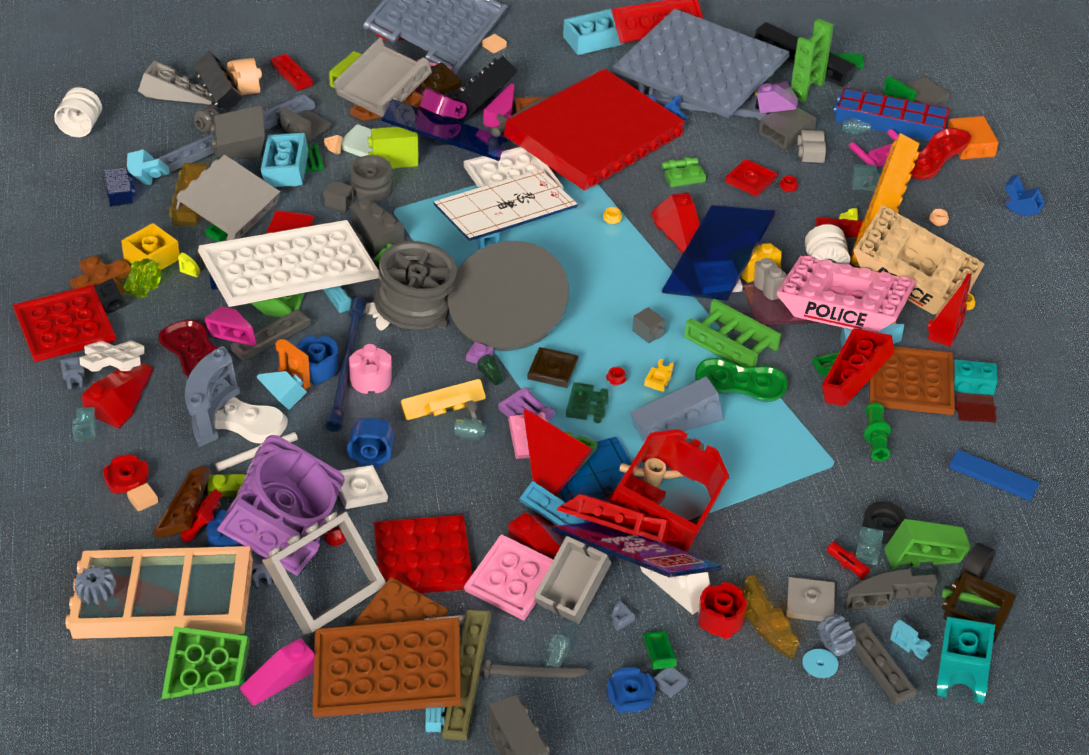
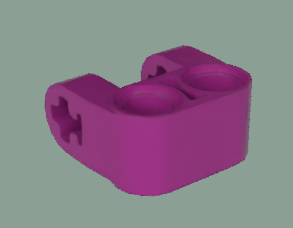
[420,88,467,119]

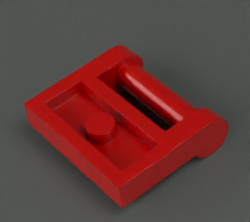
[180,488,223,543]

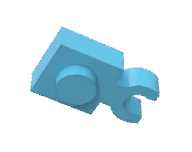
[890,620,931,660]

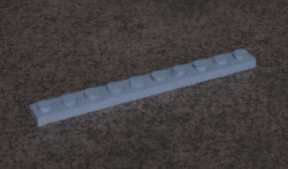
[154,94,315,173]

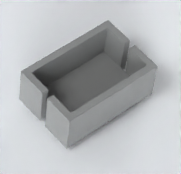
[534,536,611,624]

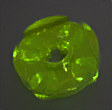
[124,258,162,299]

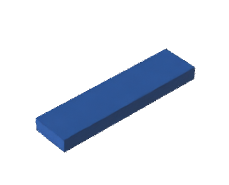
[949,450,1040,501]

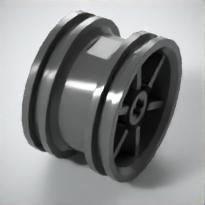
[374,241,457,330]

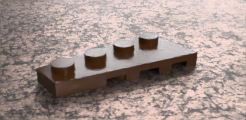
[153,465,211,539]

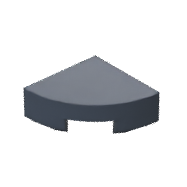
[611,601,635,631]

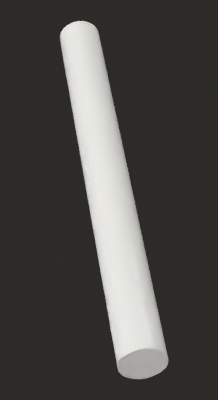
[215,432,298,472]

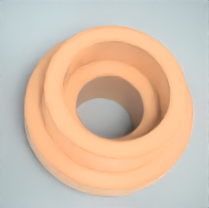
[929,209,949,226]

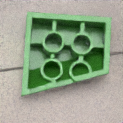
[161,626,250,700]

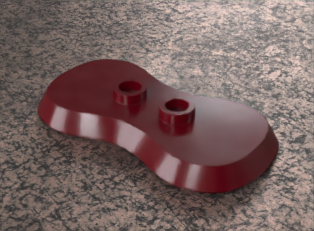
[158,320,225,377]

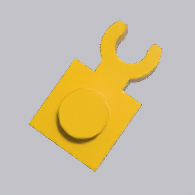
[644,359,674,392]

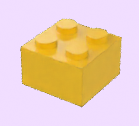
[121,223,180,277]

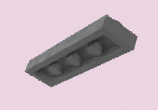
[231,309,310,361]
[851,622,917,705]

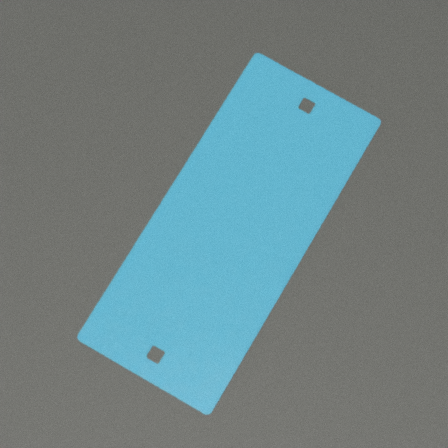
[394,166,834,521]

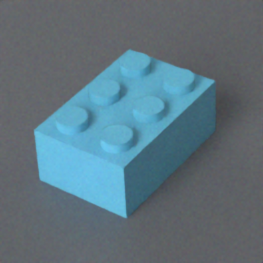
[563,9,624,55]
[261,133,309,188]

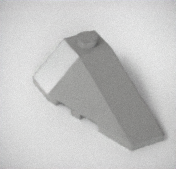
[138,60,214,105]

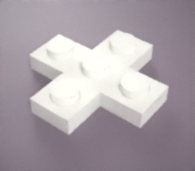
[80,340,145,371]

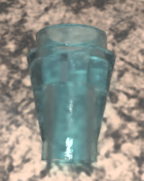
[842,117,871,135]
[545,635,571,668]

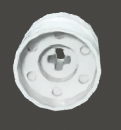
[54,87,102,137]
[804,225,850,264]

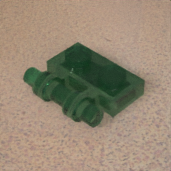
[566,382,609,423]

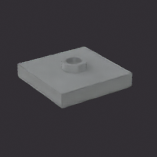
[786,577,835,622]

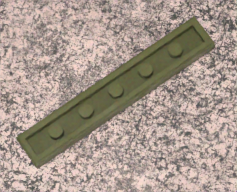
[442,609,491,741]

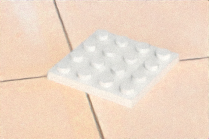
[464,147,563,190]

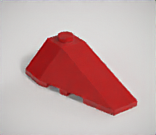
[651,193,708,261]
[81,362,153,429]

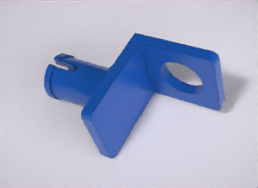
[649,95,687,121]

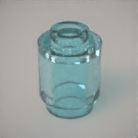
[454,417,486,441]

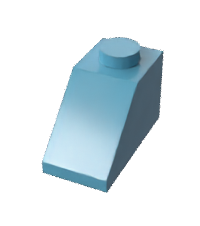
[257,371,307,410]

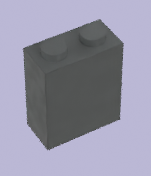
[759,107,817,150]

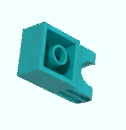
[936,617,995,704]

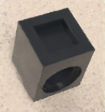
[94,278,127,314]

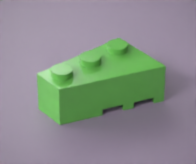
[884,519,971,569]

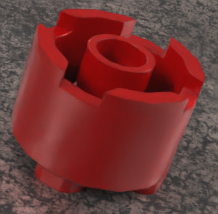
[698,582,747,639]

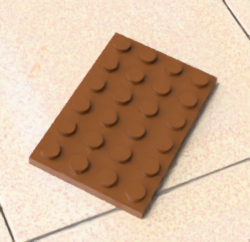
[312,617,462,718]

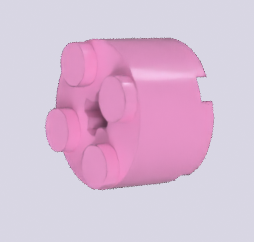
[349,344,392,394]

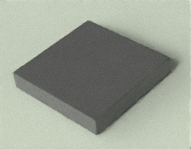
[907,77,950,105]

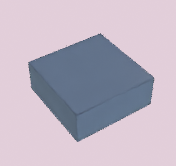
[653,667,688,698]

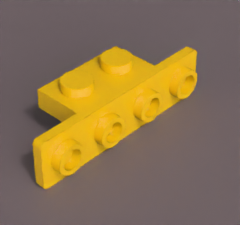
[400,379,486,421]

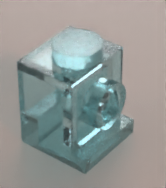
[72,407,97,442]

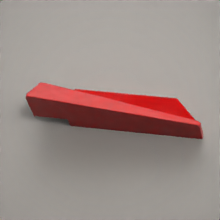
[557,494,669,542]

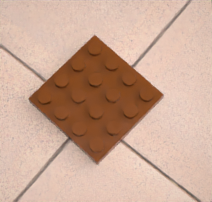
[869,346,955,415]

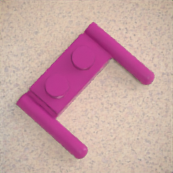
[849,129,898,169]

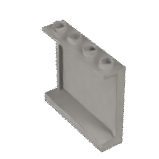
[333,38,432,119]
[176,155,280,241]

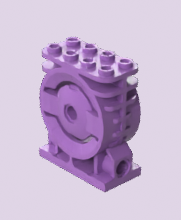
[217,435,345,576]

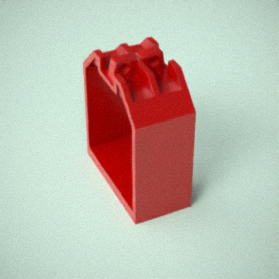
[610,429,729,554]

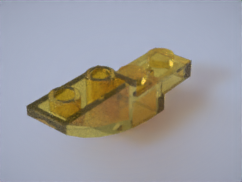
[744,575,799,659]

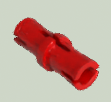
[826,541,870,580]

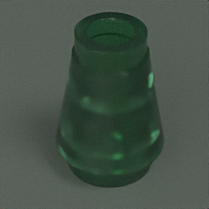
[477,354,504,385]

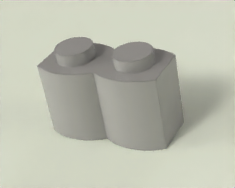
[797,130,826,163]
[754,258,787,300]

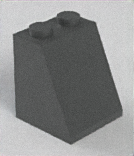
[210,106,265,158]

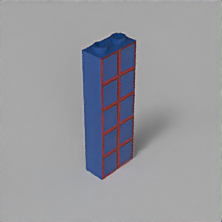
[833,87,950,141]

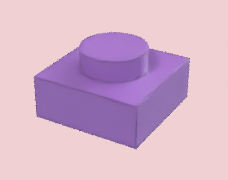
[466,342,494,367]

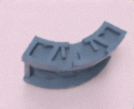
[185,346,240,447]

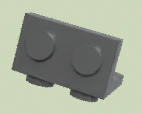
[279,107,331,142]

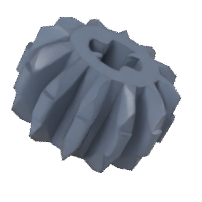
[74,565,116,605]
[818,614,856,656]

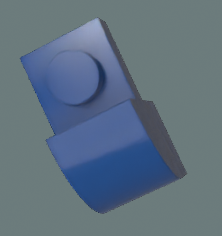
[1005,175,1045,216]

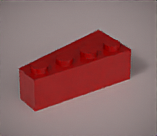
[822,328,895,407]

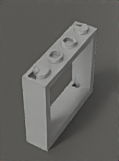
[262,511,386,634]

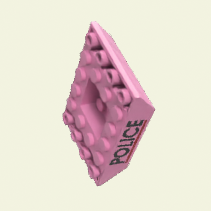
[777,256,916,332]

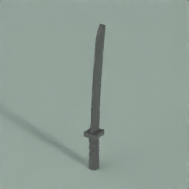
[480,660,587,679]

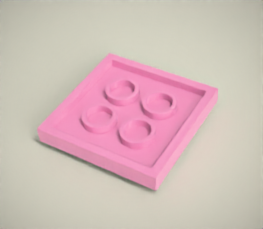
[464,534,553,621]

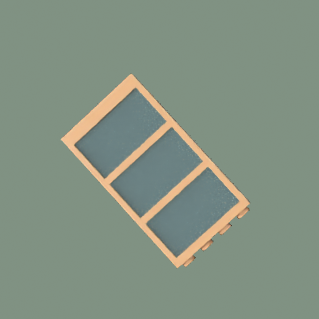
[66,546,253,639]

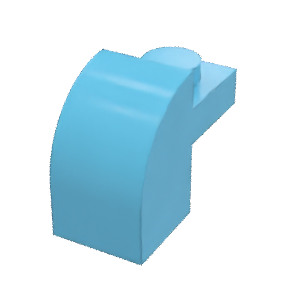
[127,149,169,185]

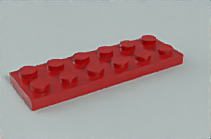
[611,0,703,44]

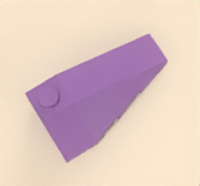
[757,81,798,114]

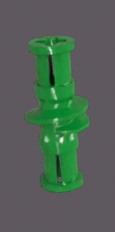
[864,403,891,462]

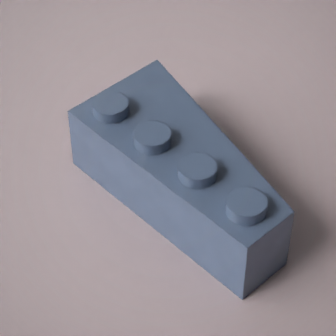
[630,376,723,442]

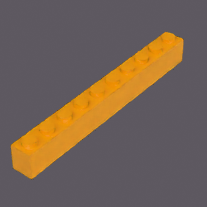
[850,133,919,268]

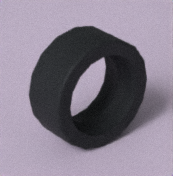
[862,501,907,544]
[959,542,995,580]

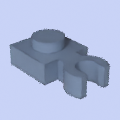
[60,357,85,390]
[251,550,272,587]

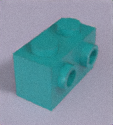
[953,360,998,396]

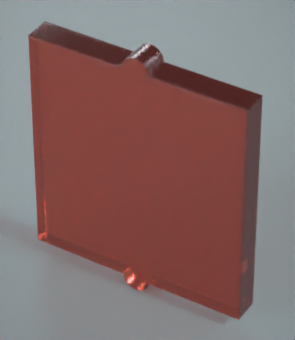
[955,394,996,423]

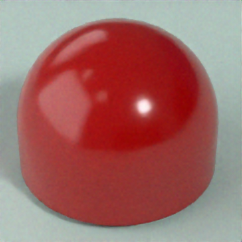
[323,526,346,546]

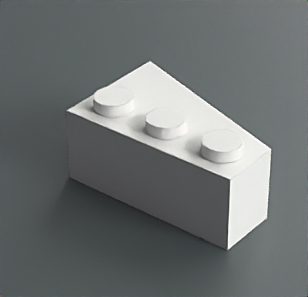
[639,541,710,615]

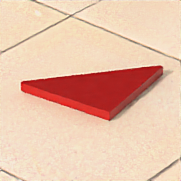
[523,408,592,515]

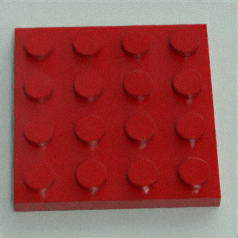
[13,284,116,362]
[374,515,472,593]

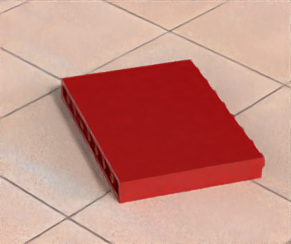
[504,68,684,191]

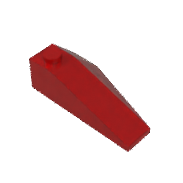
[927,273,972,347]
[508,512,564,560]

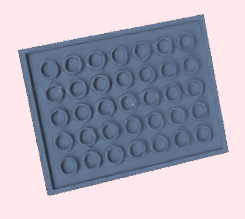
[612,9,789,118]

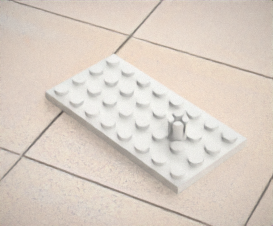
[198,220,379,307]

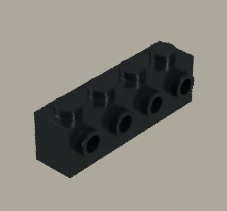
[194,50,243,112]

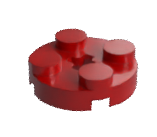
[103,455,149,494]

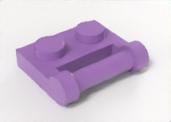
[498,387,555,421]

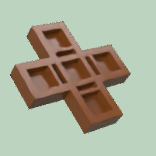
[69,255,134,294]

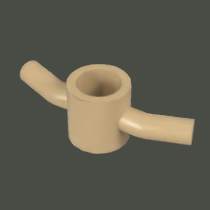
[619,458,684,488]

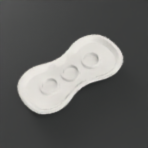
[215,397,288,443]

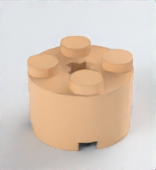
[226,58,261,96]

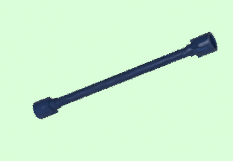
[325,298,367,432]

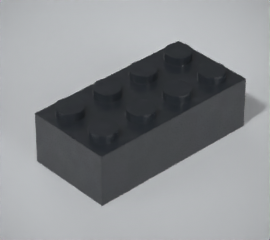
[452,56,518,124]

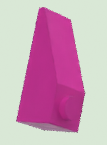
[484,83,514,128]
[205,306,257,346]
[240,638,314,706]

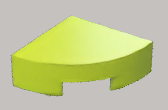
[839,208,858,220]
[178,253,201,277]

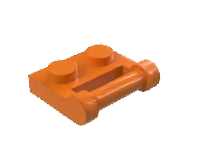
[275,339,310,390]

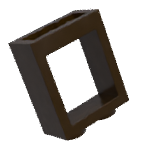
[942,572,1017,643]

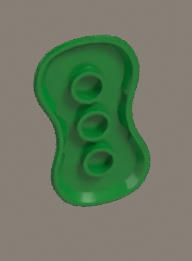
[695,358,788,402]

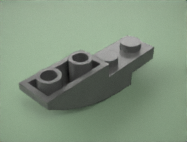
[844,569,937,610]

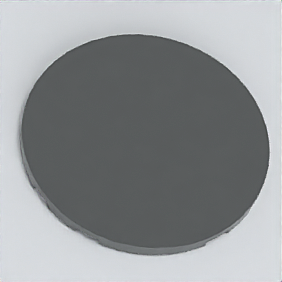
[448,241,569,351]

